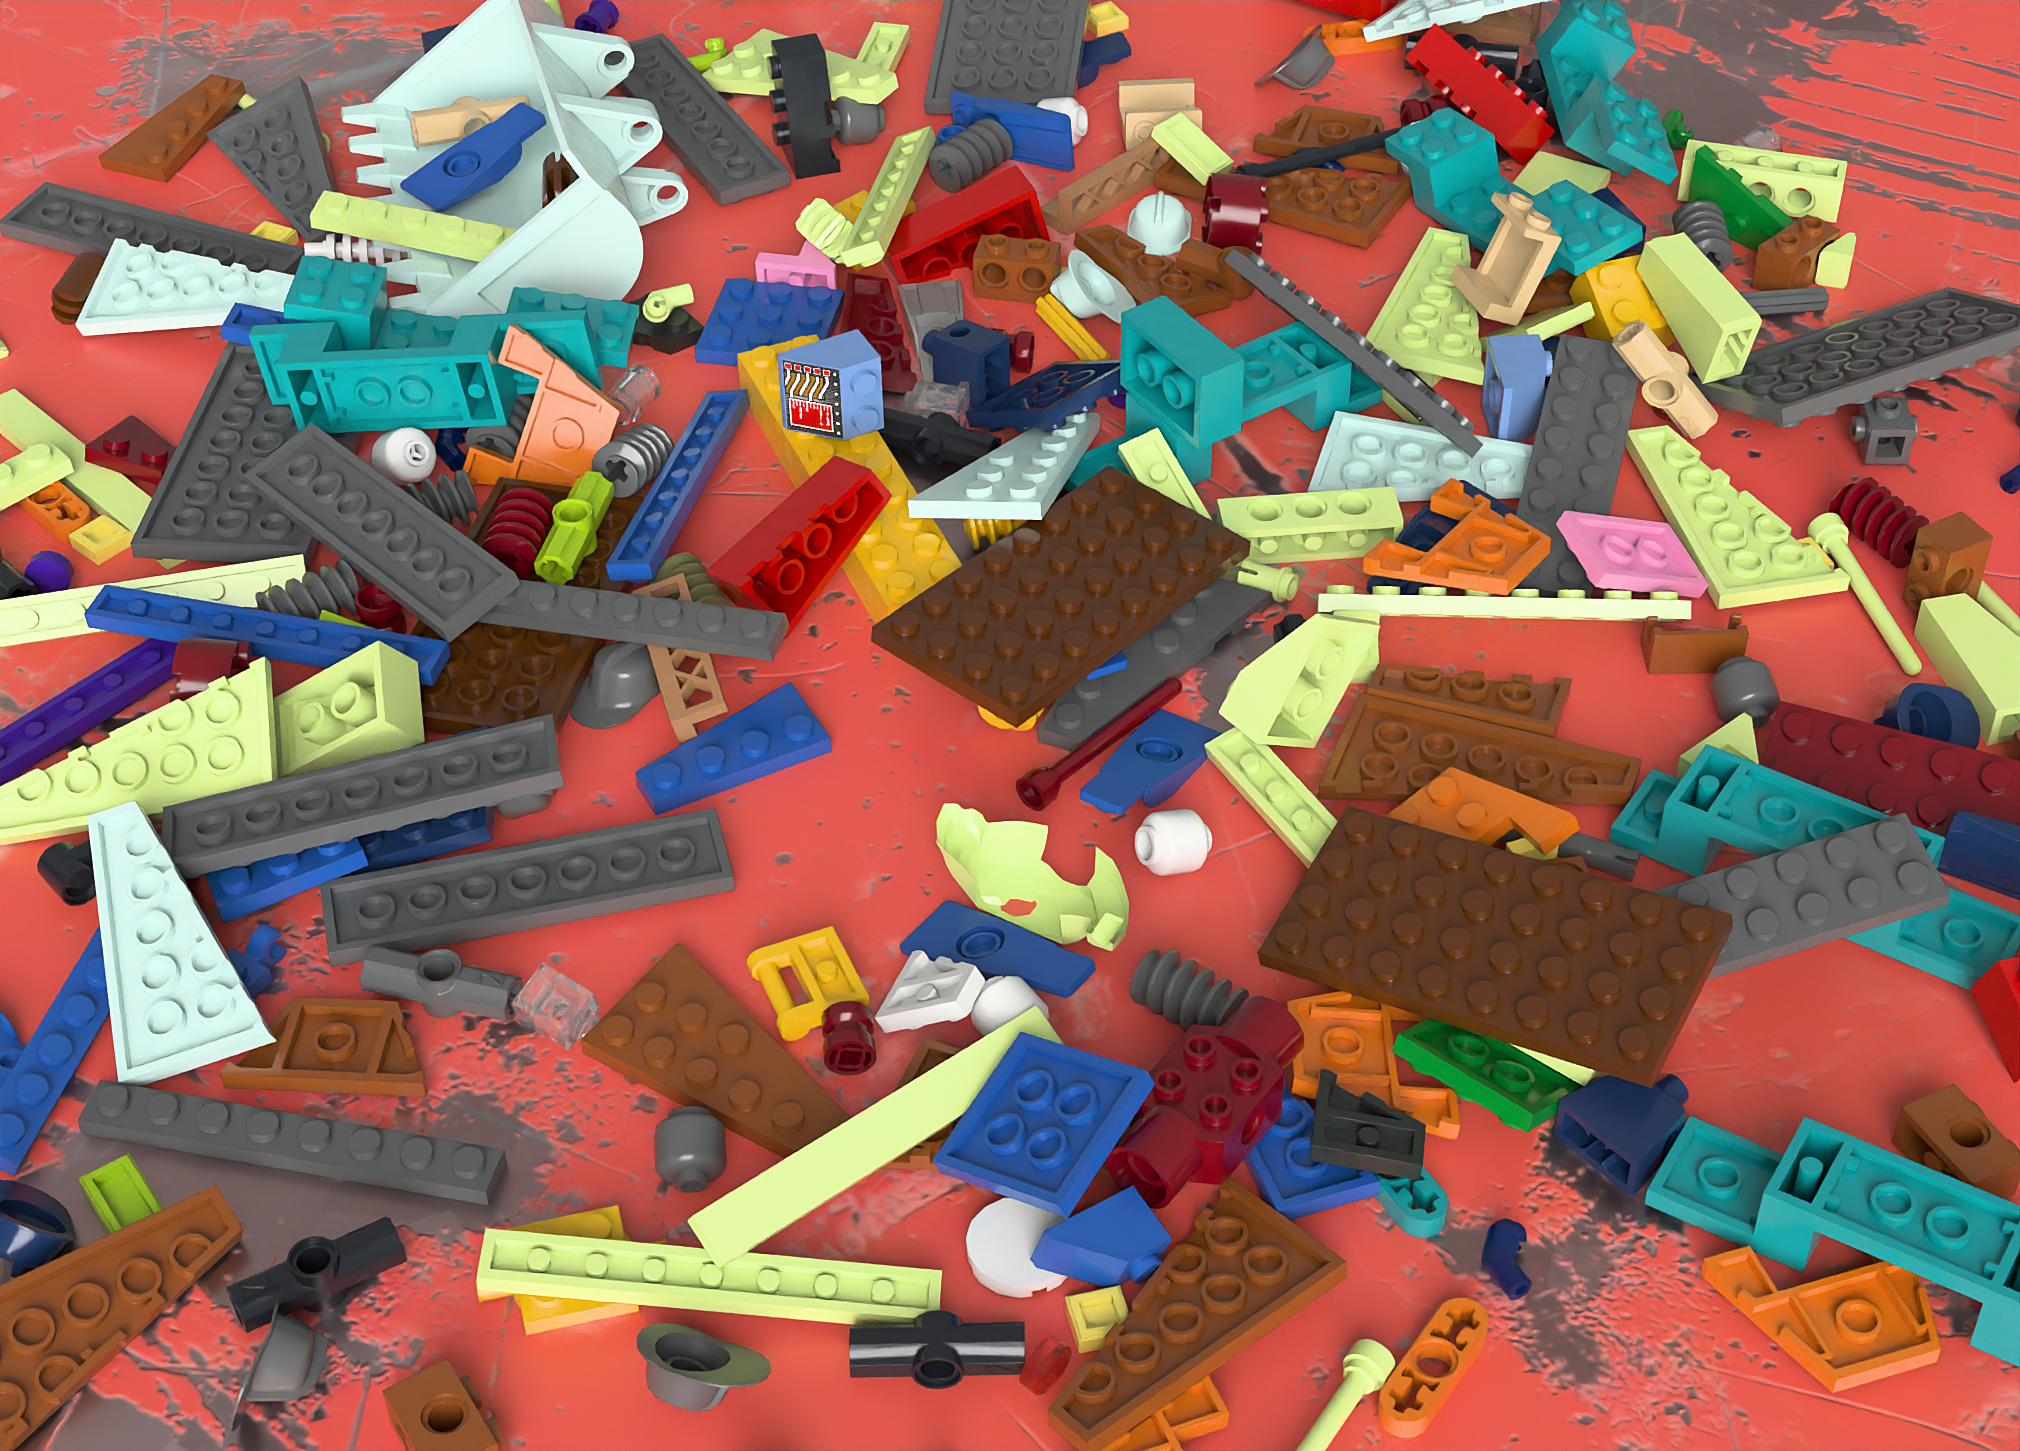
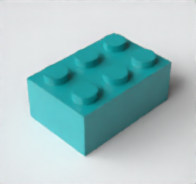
[1120,295,1245,450]

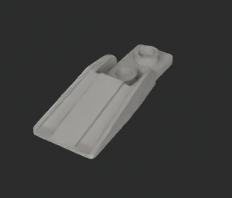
[897,280,964,382]

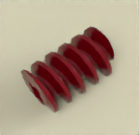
[1829,477,1929,568]
[481,488,554,580]

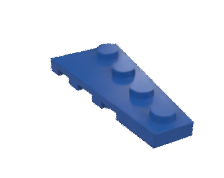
[635,682,832,816]

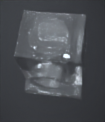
[903,380,970,428]
[511,962,600,1050]

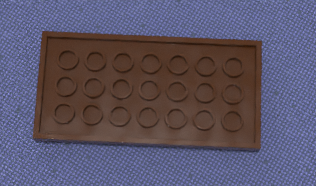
[871,466,1251,728]
[410,477,645,735]
[1257,806,1733,1088]

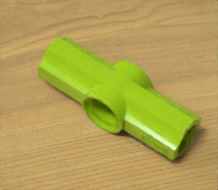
[534,471,615,585]

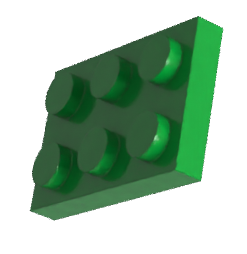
[1392,1018,1584,1133]

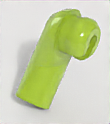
[686,37,728,74]

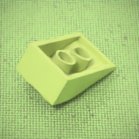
[1218,613,1381,748]
[273,640,425,779]

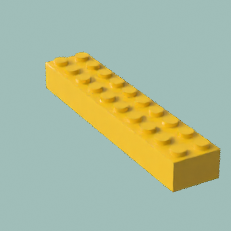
[737,334,962,624]

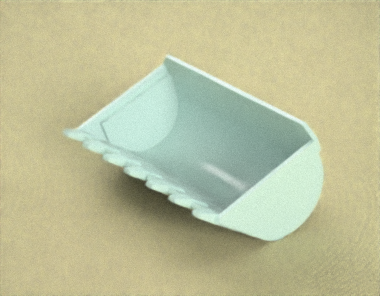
[341,0,689,319]

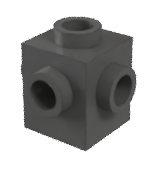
[1850,396,1918,464]

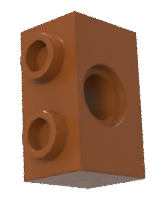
[1902,511,1993,613]
[1892,1084,2020,1199]
[382,1359,507,1451]

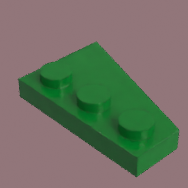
[1688,144,1795,252]

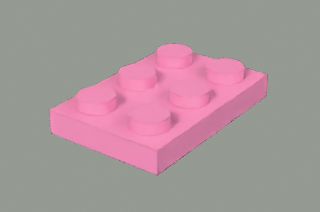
[1556,510,1709,598]

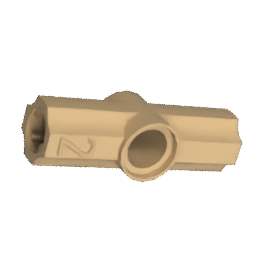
[410,95,530,147]
[1612,319,1719,439]

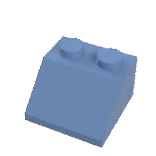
[1480,334,1553,443]

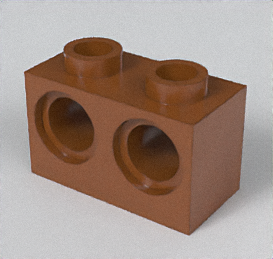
[1751,214,1841,291]
[973,234,1061,304]

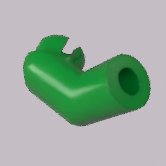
[1661,109,1694,150]

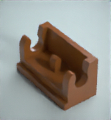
[1640,614,1749,674]

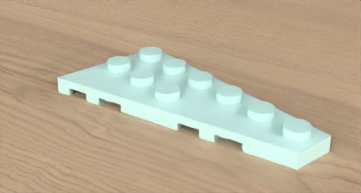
[75,238,295,336]

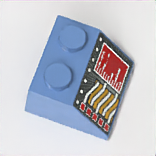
[777,329,884,440]

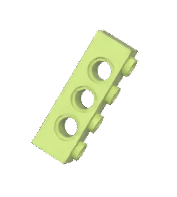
[1677,139,1848,223]
[1216,486,1404,567]

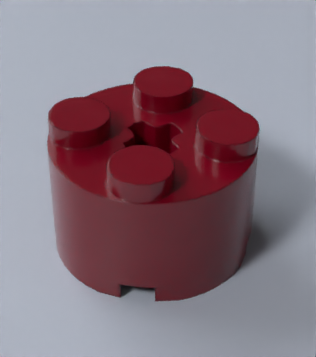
[1202,173,1269,256]
[170,637,252,703]

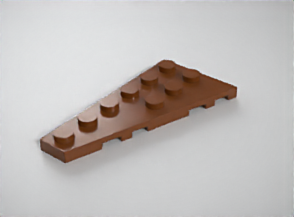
[1155,156,1413,249]
[1318,692,1642,805]
[581,942,851,1159]
[1048,1177,1347,1451]
[0,1185,243,1451]

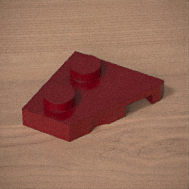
[85,415,176,486]

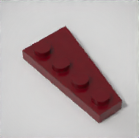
[839,273,918,395]

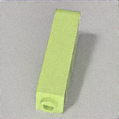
[1637,232,1762,384]
[1913,593,2020,745]

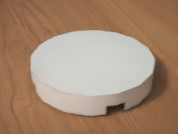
[966,1198,1069,1298]

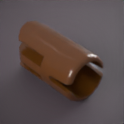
[542,151,579,208]
[51,252,105,325]

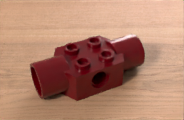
[1106,996,1304,1209]

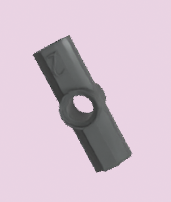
[360,946,524,1021]

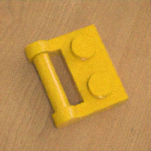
[746,926,870,1041]

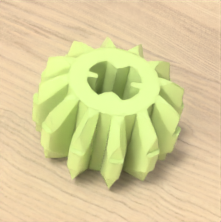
[795,198,854,264]

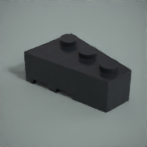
[766,33,841,180]

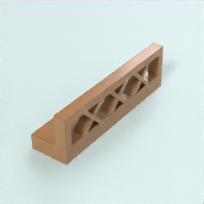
[1394,0,1542,47]
[1041,137,1172,236]
[631,573,728,745]

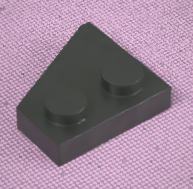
[629,293,704,355]
[1309,1069,1426,1180]

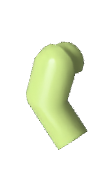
[643,283,694,323]

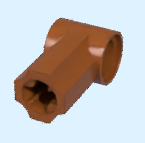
[1176,238,1254,300]

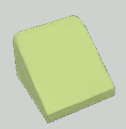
[1815,232,1857,289]

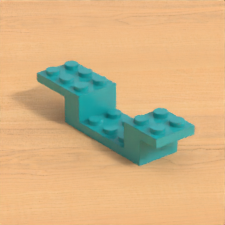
[1535,0,1679,185]
[1384,106,1643,278]
[284,255,640,368]
[249,310,605,433]
[1063,321,1382,492]
[1609,744,2020,990]
[1644,1116,2020,1367]

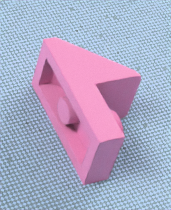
[755,240,837,290]

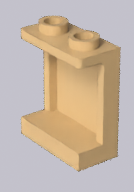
[1118,78,1203,150]
[1450,192,1562,326]

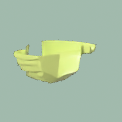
[936,804,1129,951]

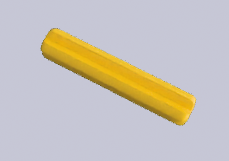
[1036,294,1111,361]

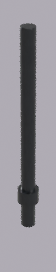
[1229,124,1410,179]

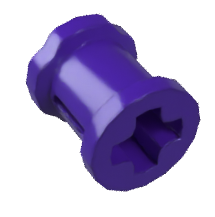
[574,0,619,34]

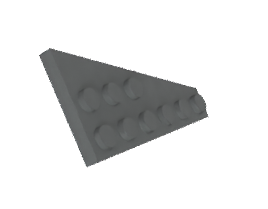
[205,76,343,242]
[1038,578,1272,752]

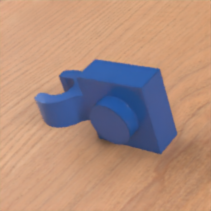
[226,924,287,1000]

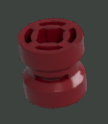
[1400,95,1447,126]
[992,328,1035,374]
[354,583,407,634]
[821,1001,876,1076]

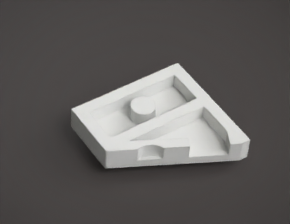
[874,950,986,1033]

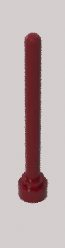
[1016,678,1182,811]

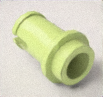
[1238,559,1299,603]

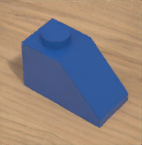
[1030,1186,1172,1288]

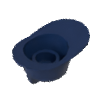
[1873,683,1981,750]
[0,1180,76,1278]

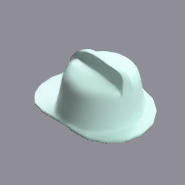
[1127,191,1192,256]
[1050,249,1137,324]

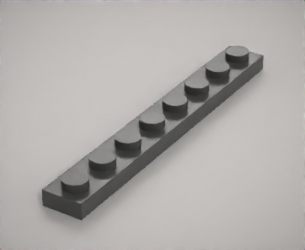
[476,579,789,661]
[77,1080,507,1206]

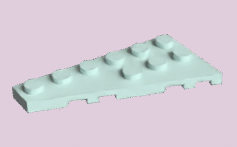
[1362,0,1552,42]
[1307,411,1533,502]
[908,412,1100,520]
[87,800,277,1087]

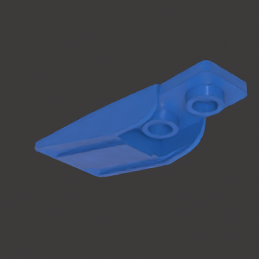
[950,90,1075,171]
[400,103,547,212]
[1080,710,1222,815]
[900,901,1096,998]

